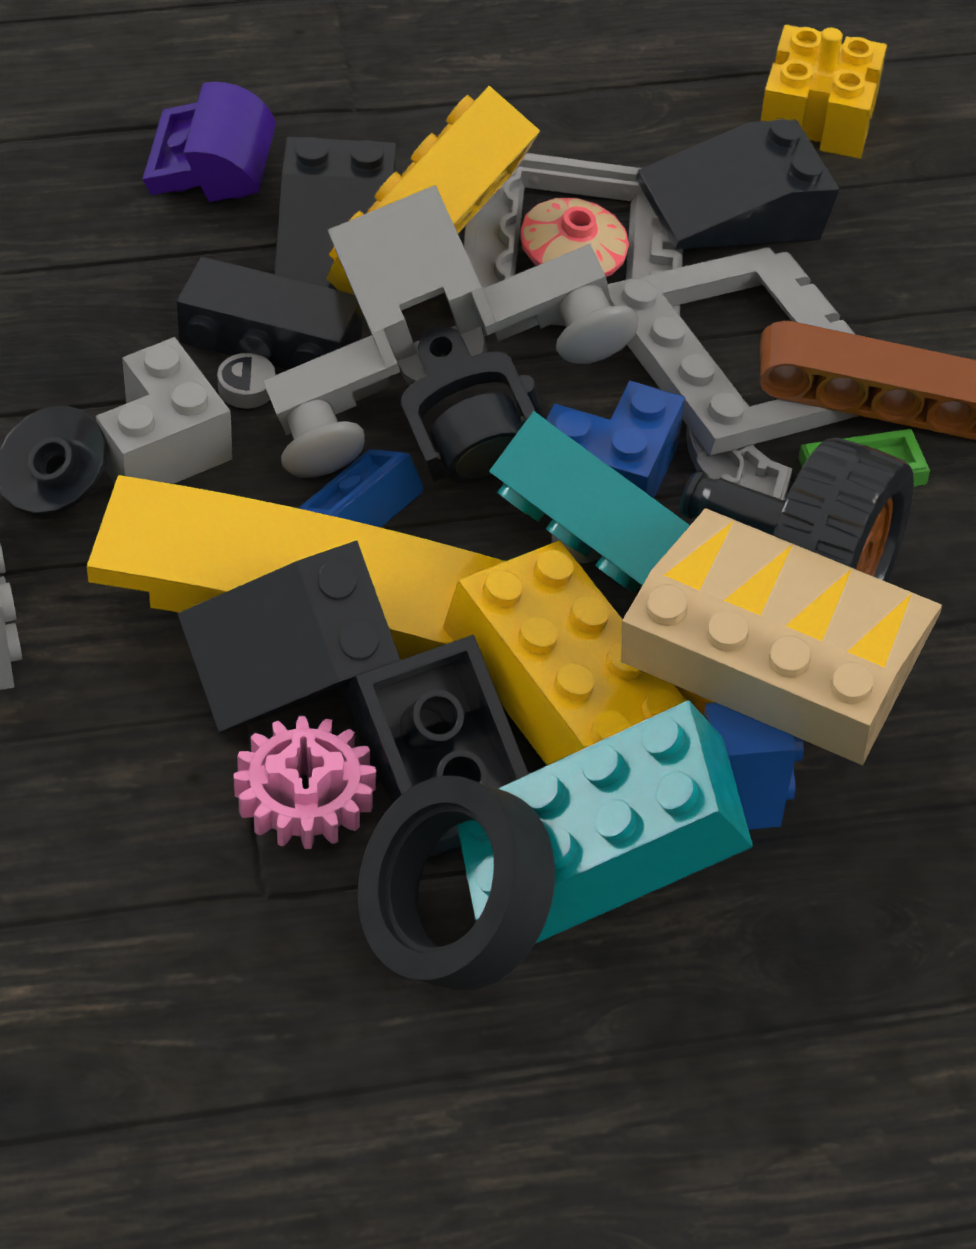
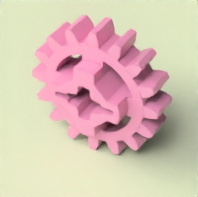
[234,716,376,849]

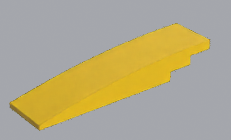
[87,475,506,660]

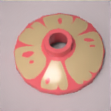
[520,198,629,277]

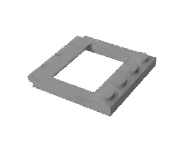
[463,153,683,326]
[608,247,859,456]

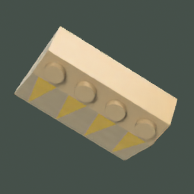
[621,508,942,765]

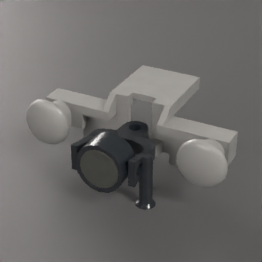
[263,185,639,484]

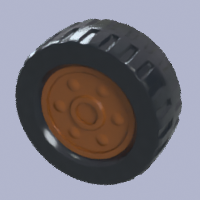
[680,437,914,582]

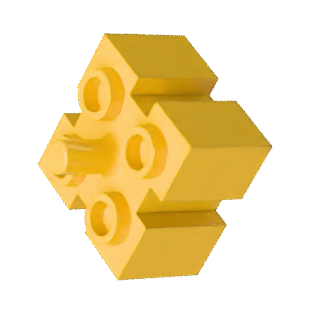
[760,25,887,159]

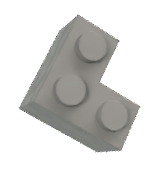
[96,337,233,484]

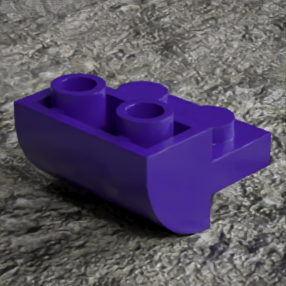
[143,82,276,202]

